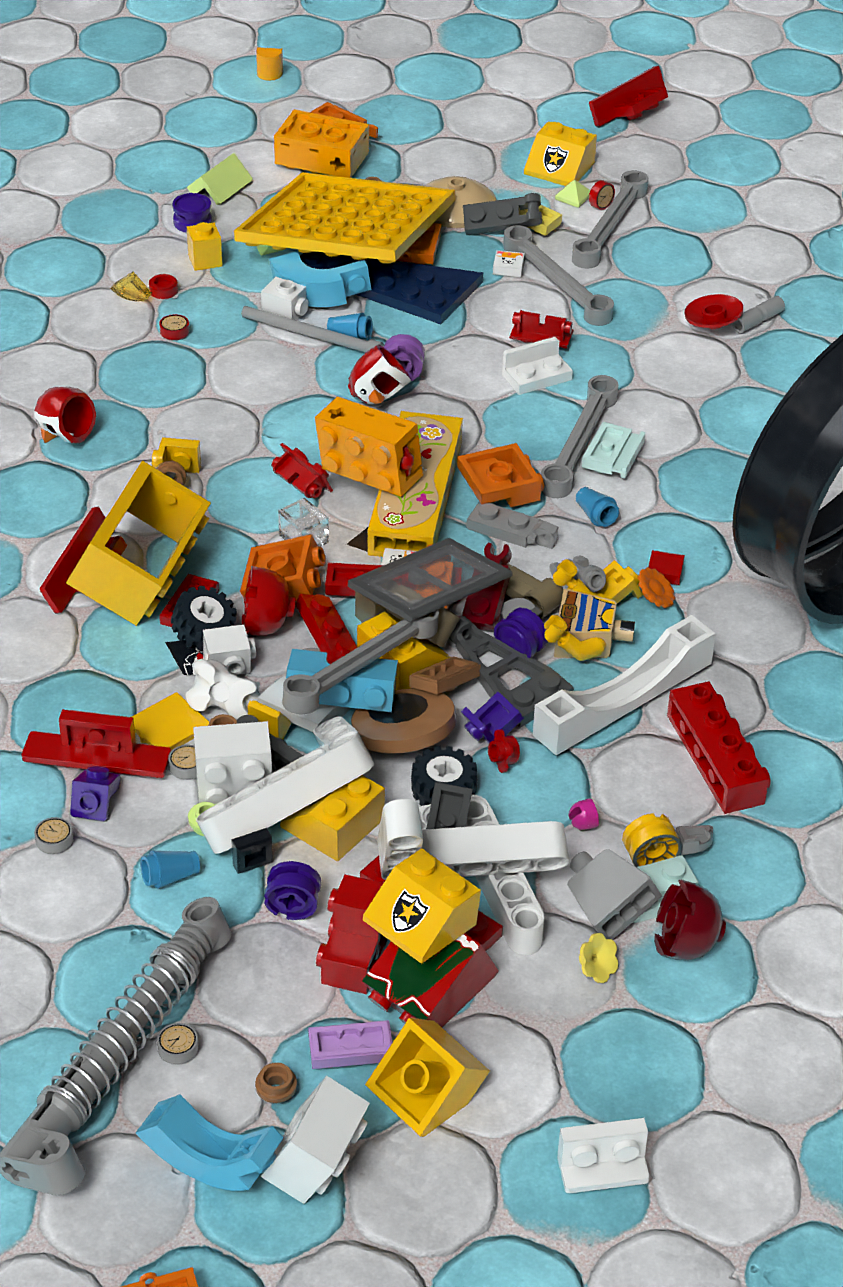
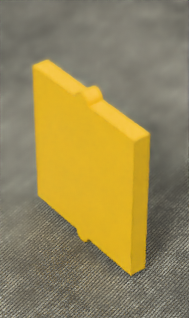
[131,692,209,751]

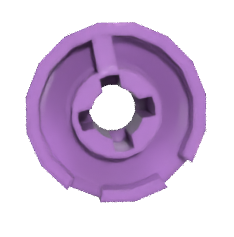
[384,334,425,381]

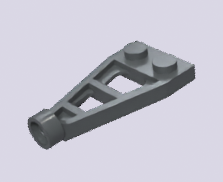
[449,616,574,728]

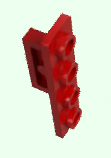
[589,66,668,126]
[40,507,127,614]
[21,709,171,778]

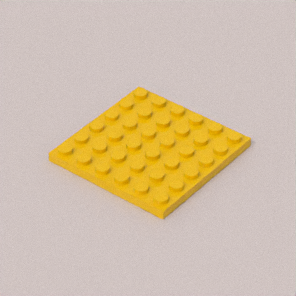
[234,172,455,263]

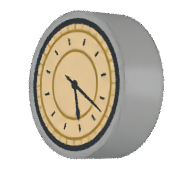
[168,744,197,779]
[34,817,73,854]
[157,1023,199,1064]

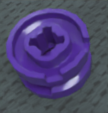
[172,193,212,232]
[494,607,548,658]
[264,861,321,920]

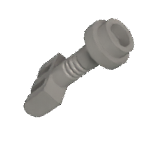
[549,555,606,592]

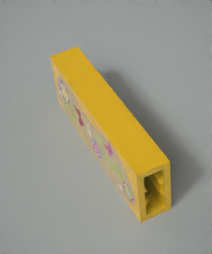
[368,411,463,557]

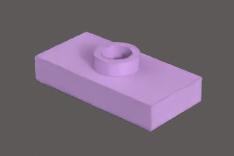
[308,1020,392,1069]

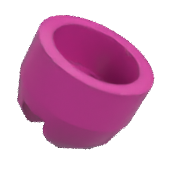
[568,798,599,830]

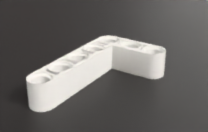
[196,716,374,854]
[419,795,545,955]
[377,799,570,880]

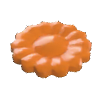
[637,567,676,608]

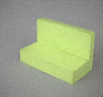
[187,153,252,205]

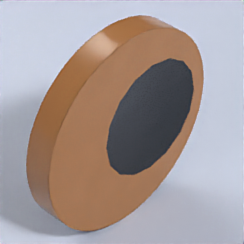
[351,688,456,753]

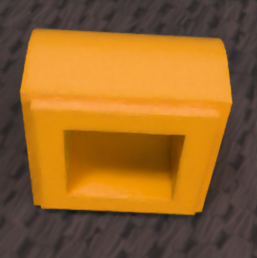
[256,47,283,81]

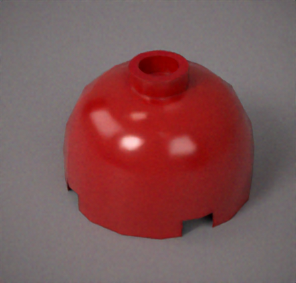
[241,566,296,636]

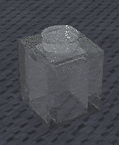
[278,498,329,546]

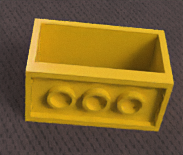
[66,460,211,626]

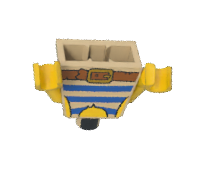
[544,559,635,661]

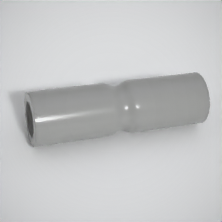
[732,296,785,333]

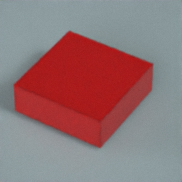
[648,550,685,585]

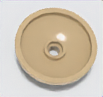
[424,176,496,228]

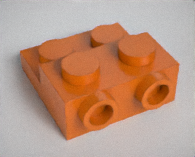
[457,443,544,507]
[240,534,326,601]

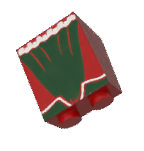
[362,933,499,1027]

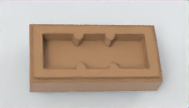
[409,656,481,695]

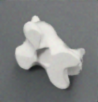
[185,659,260,720]

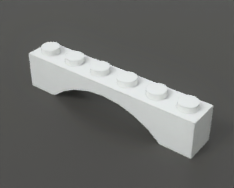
[533,615,716,756]

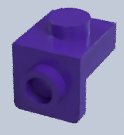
[461,692,524,743]
[70,766,120,821]

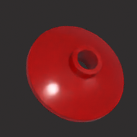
[684,294,743,329]

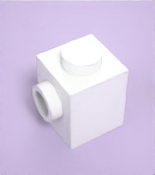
[261,277,309,320]
[203,625,256,675]

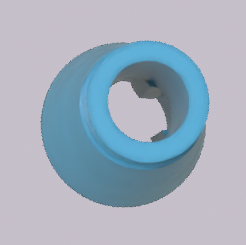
[327,313,373,340]
[576,487,619,527]
[140,851,200,888]

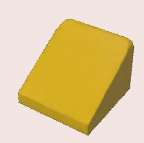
[247,700,291,740]

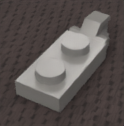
[466,502,558,549]

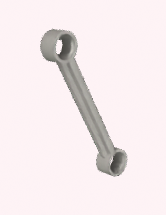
[572,170,649,269]
[503,225,614,326]
[541,375,619,498]
[282,601,439,714]

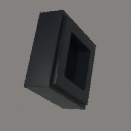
[231,828,273,874]

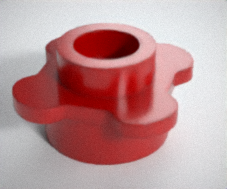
[488,729,520,773]

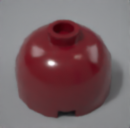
[654,880,726,960]

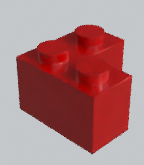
[316,874,388,995]

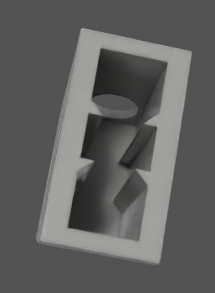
[567,849,662,940]

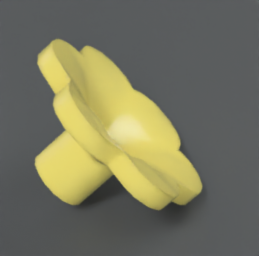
[579,933,619,983]

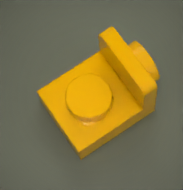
[152,437,201,475]
[593,560,643,604]

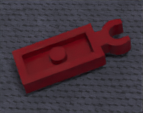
[462,543,512,631]

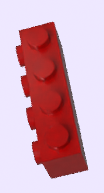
[667,681,771,814]

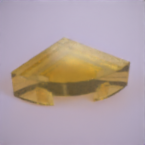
[110,271,152,301]

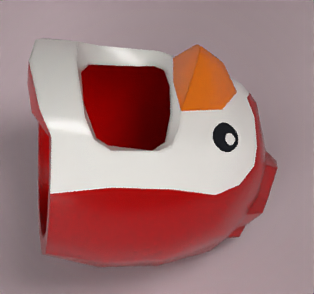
[348,344,411,404]
[34,387,96,444]

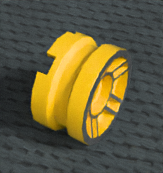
[622,813,682,867]

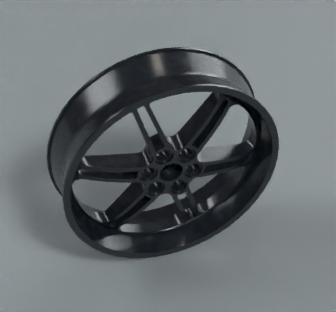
[732,334,843,624]

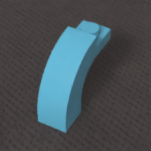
[269,251,372,307]
[136,1094,284,1191]

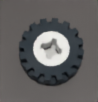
[171,586,237,650]
[411,746,477,806]

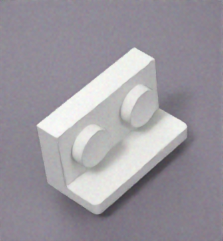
[502,337,573,395]
[557,1118,649,1193]

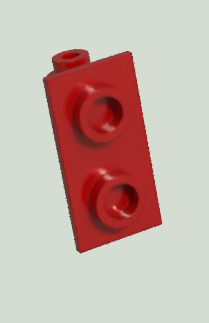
[509,310,574,348]
[271,443,333,498]

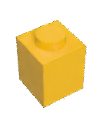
[187,222,222,271]

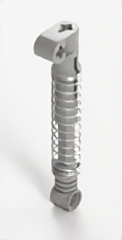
[0,897,231,1195]

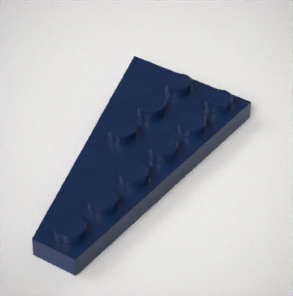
[300,251,484,325]

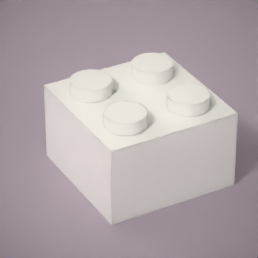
[193,721,272,804]
[261,1075,370,1204]

